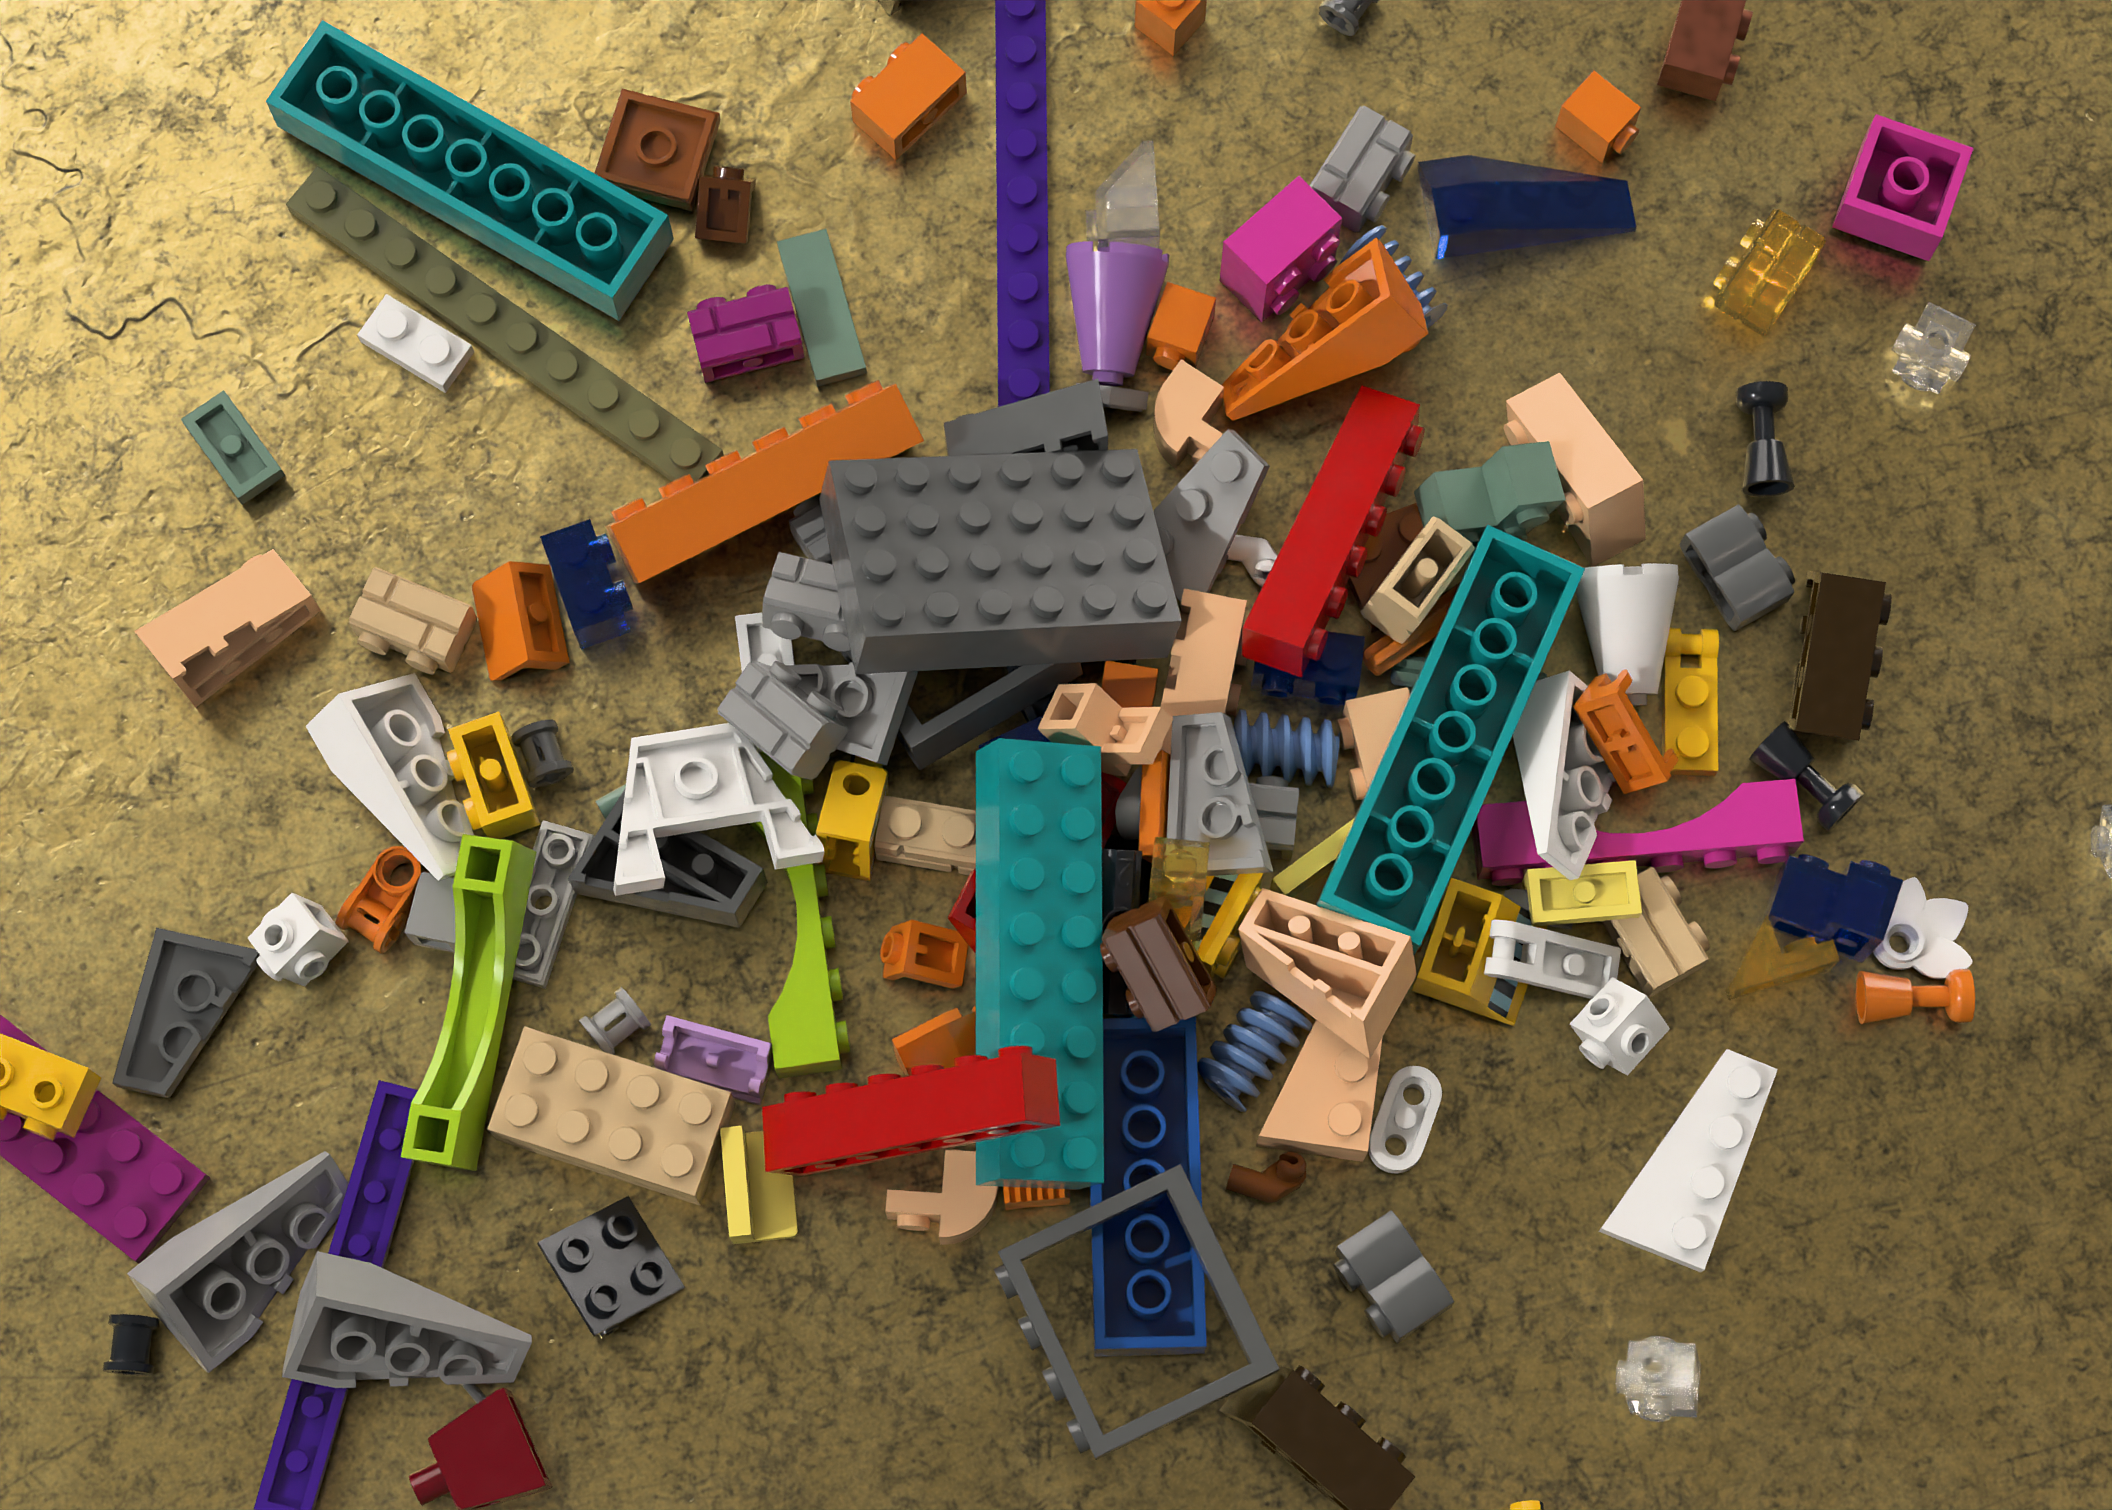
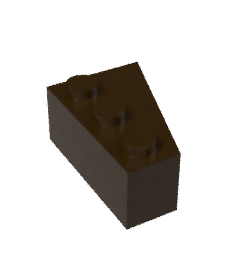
[1789,571,1892,741]
[1219,1365,1415,1510]

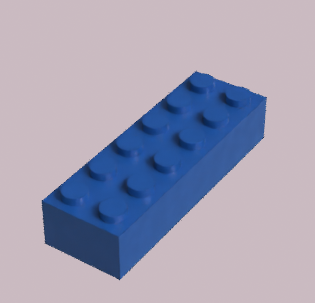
[1090,1016,1207,1357]

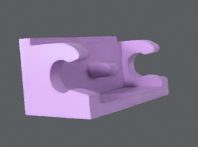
[654,1015,774,1105]

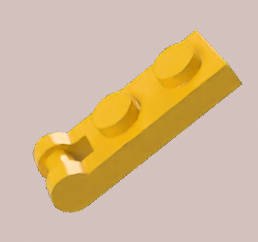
[1662,628,1719,776]

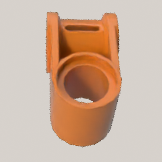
[335,846,430,954]

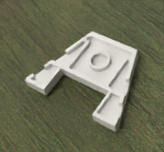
[613,723,825,896]

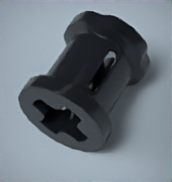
[103,1314,160,1376]

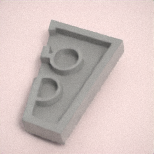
[786,662,918,766]
[1165,712,1273,878]

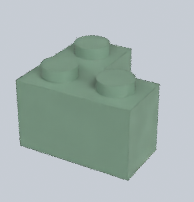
[1414,441,1566,548]

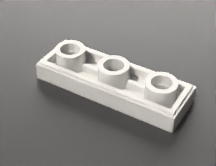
[513,820,594,989]

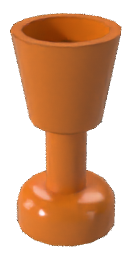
[1855,969,1975,1024]

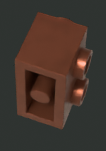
[1657,0,1753,101]

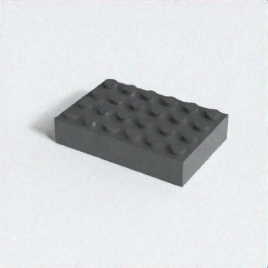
[819,449,1182,674]

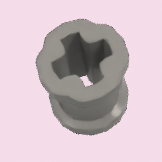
[579,987,651,1055]

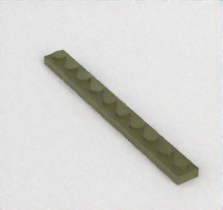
[286,166,724,482]

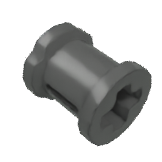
[1319,0,1379,36]
[511,720,574,788]

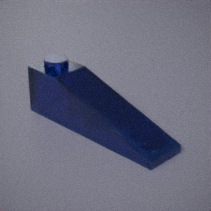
[1417,155,1637,259]

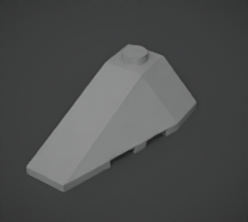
[127,1151,349,1373]
[282,1251,532,1388]

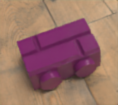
[687,284,805,383]

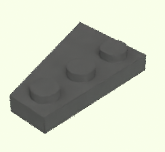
[112,928,260,1098]

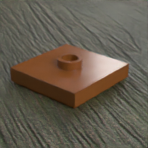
[595,89,721,211]

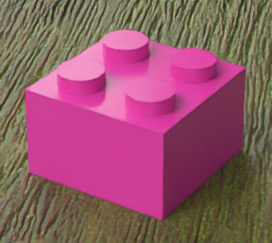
[1832,114,1974,261]
[1219,176,1342,323]

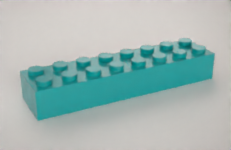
[266,20,674,321]
[1316,525,1585,955]
[976,738,1104,1189]

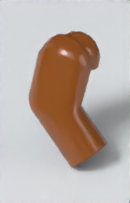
[1226,1151,1306,1203]

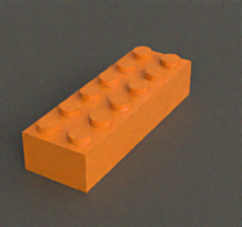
[605,380,924,583]

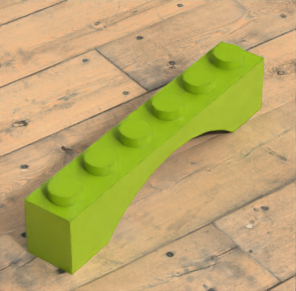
[747,752,851,1079]
[401,834,537,1171]

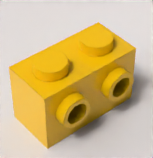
[446,712,541,839]
[0,1033,101,1140]

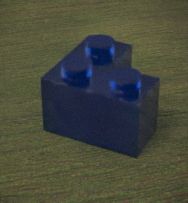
[1760,854,1903,963]

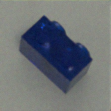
[540,519,633,649]
[1250,631,1366,706]

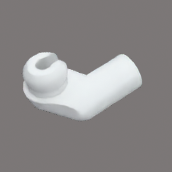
[1227,535,1278,587]

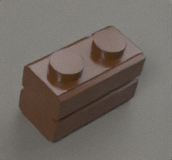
[1100,896,1217,1032]

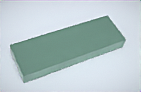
[777,229,867,387]

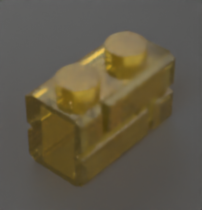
[1713,209,1826,336]

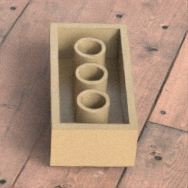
[487,1026,736,1206]

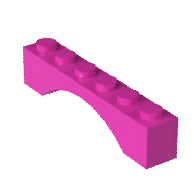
[1472,779,1804,886]

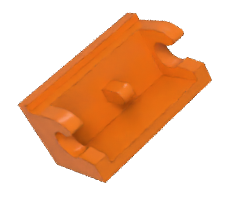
[1573,669,1678,794]

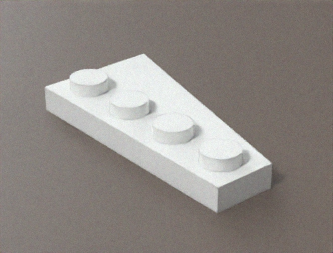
[1598,1049,1778,1272]

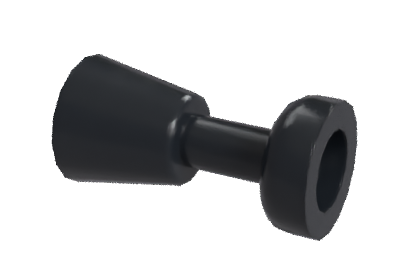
[1735,381,1795,497]
[1749,721,1865,832]

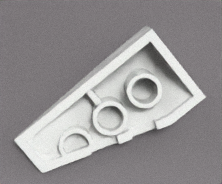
[1513,670,1616,880]
[306,673,474,881]

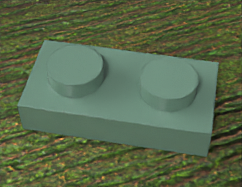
[181,390,285,505]

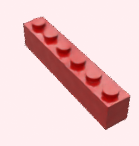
[1242,385,1425,678]
[762,1046,1060,1176]

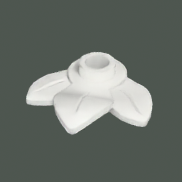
[1872,877,1973,979]

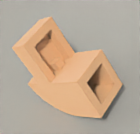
[1153,359,1224,469]
[1038,683,1173,776]
[885,1149,999,1245]

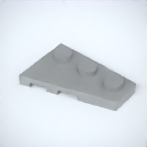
[1153,429,1270,602]

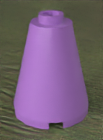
[1066,241,1169,386]

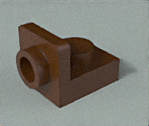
[695,166,756,244]

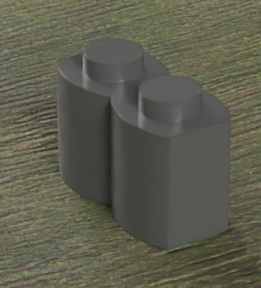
[1679,504,1795,632]
[1333,1210,1454,1344]

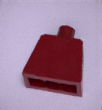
[409,1387,553,1510]

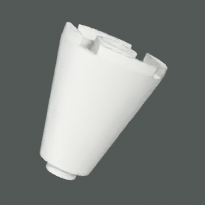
[1575,563,1679,706]

